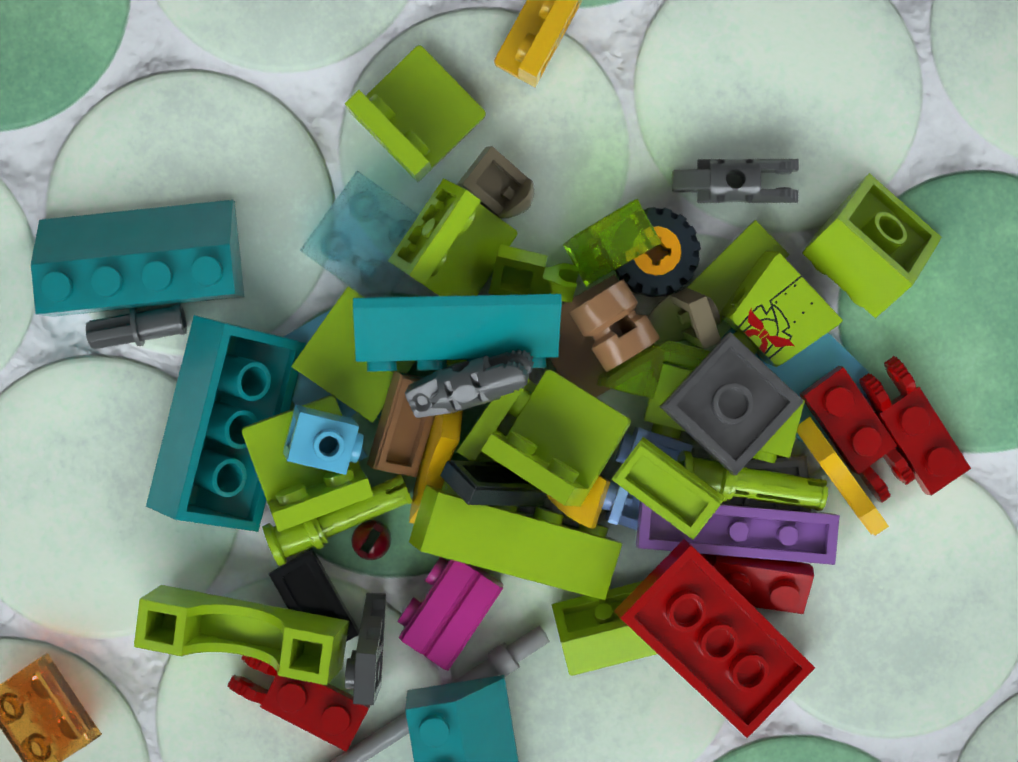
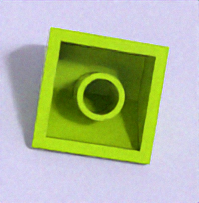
[802,173,942,319]

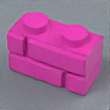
[397,557,503,671]

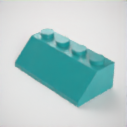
[31,200,245,317]
[353,294,562,372]
[146,315,306,532]
[405,675,519,762]

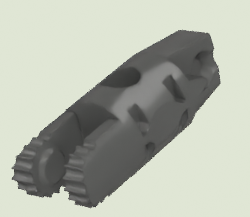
[672,159,799,203]
[405,349,534,418]

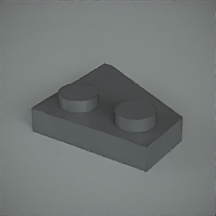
[345,593,386,705]

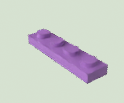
[636,501,840,565]

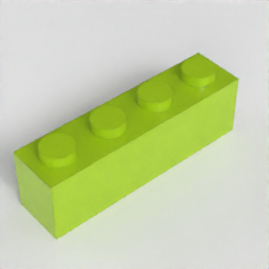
[409,481,623,600]

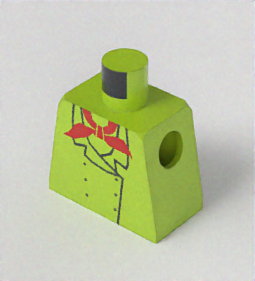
[720,250,843,367]

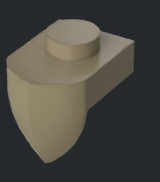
[456,146,534,218]
[648,288,721,349]

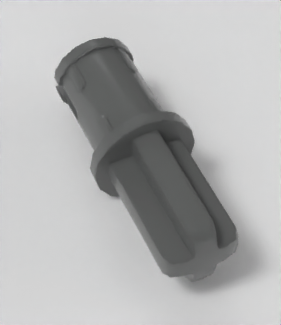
[85,304,187,349]

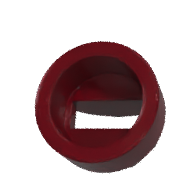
[351,520,392,560]

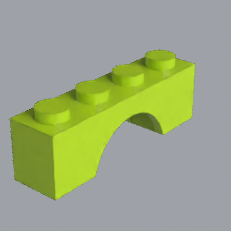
[134,585,349,685]

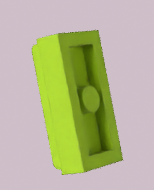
[551,581,657,676]

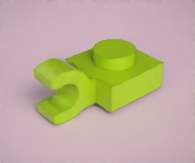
[488,244,580,302]

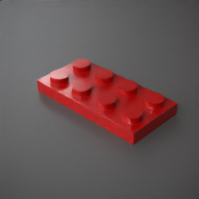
[614,539,815,738]

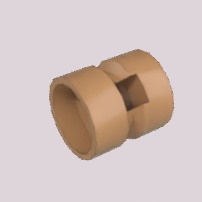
[569,279,660,372]

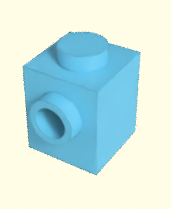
[283,405,364,475]

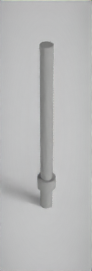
[329,625,550,762]

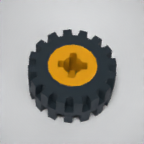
[610,207,701,297]

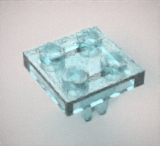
[300,171,419,298]

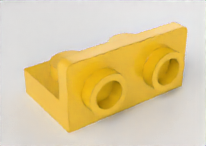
[494,0,582,88]

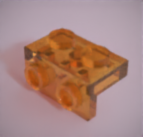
[0,653,102,762]

